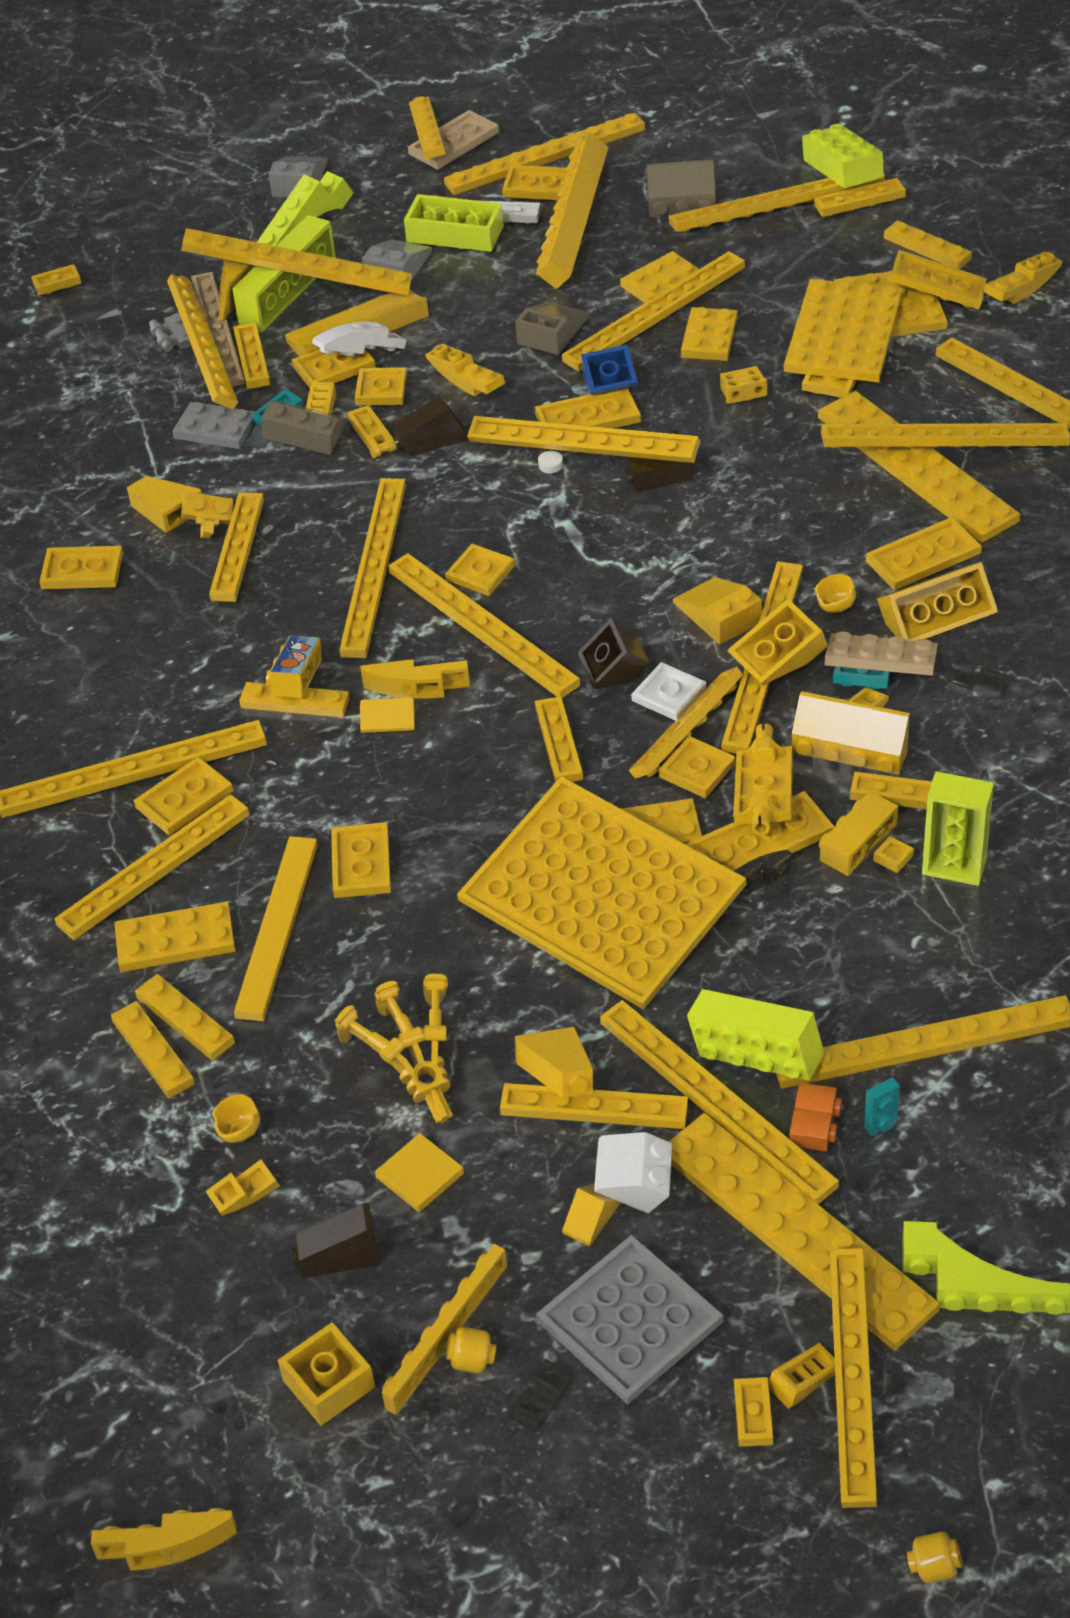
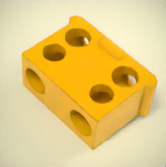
[720,366,767,404]

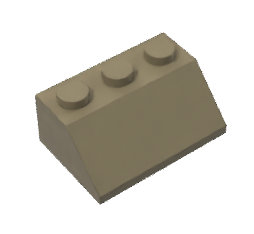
[646,160,716,217]
[261,400,347,455]

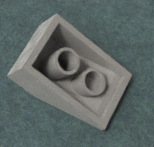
[269,156,327,197]
[362,239,433,281]

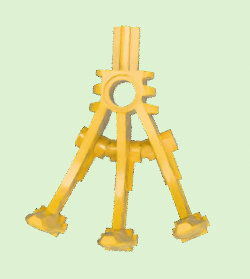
[334,974,453,1124]

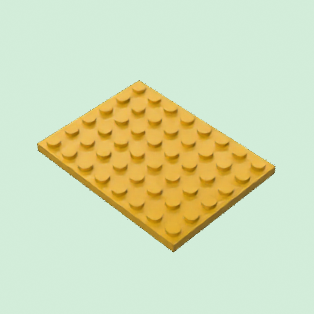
[457,776,747,1010]

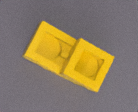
[206,1160,280,1216]

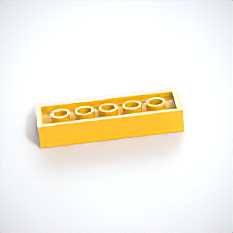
[285,289,429,357]

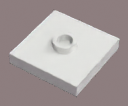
[631,662,706,721]

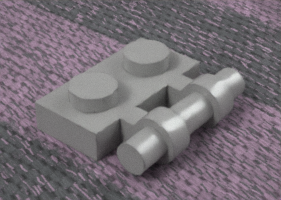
[149,313,192,352]

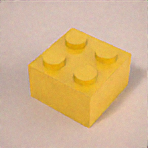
[278,1322,375,1426]

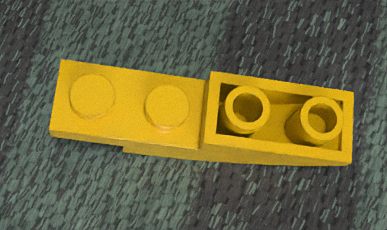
[984,252,1063,304]
[425,344,505,396]
[360,659,470,699]
[91,1508,237,1571]

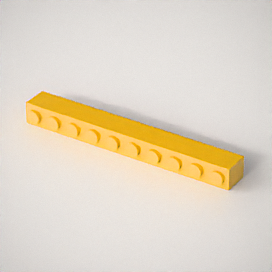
[536,131,608,289]

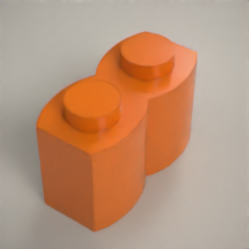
[790,1082,842,1152]

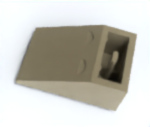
[515,302,590,355]

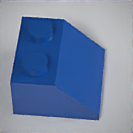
[581,345,638,395]

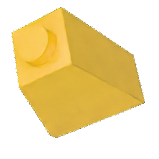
[127,476,202,533]
[515,1027,593,1098]

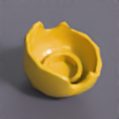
[815,574,856,613]
[212,1094,260,1143]

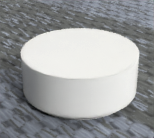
[538,451,563,474]

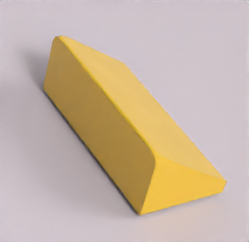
[360,697,415,733]

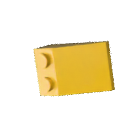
[218,259,256,321]
[673,577,762,645]
[727,599,828,685]

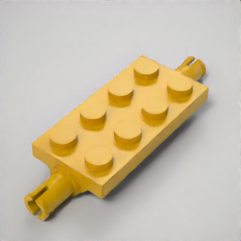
[733,724,793,835]

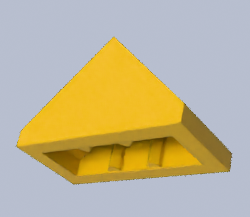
[562,1183,621,1247]

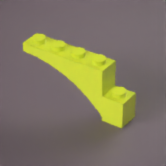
[257,171,354,246]
[902,1221,1070,1315]

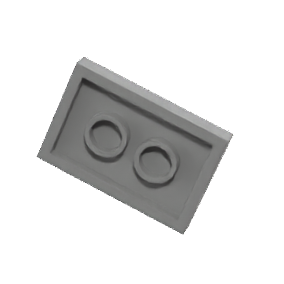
[172,402,255,449]

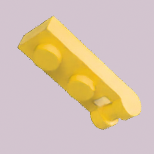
[347,405,397,458]

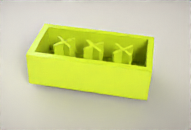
[802,124,884,189]
[404,194,504,252]
[922,771,994,886]
[687,989,824,1081]

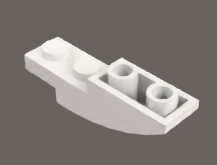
[312,321,406,356]

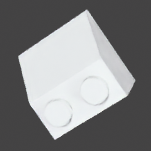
[594,1132,672,1213]

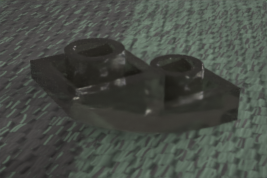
[734,850,791,896]

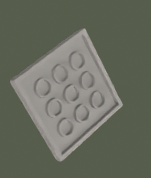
[536,1235,723,1405]

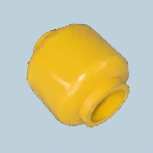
[446,1327,496,1374]
[907,1532,962,1584]

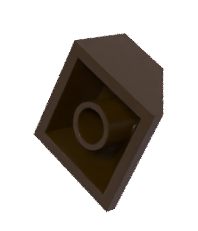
[578,617,650,690]

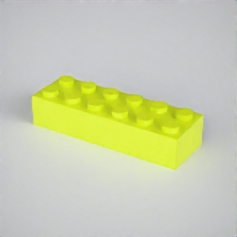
[232,215,336,333]

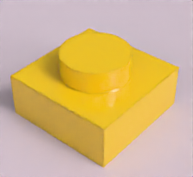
[873,836,914,873]

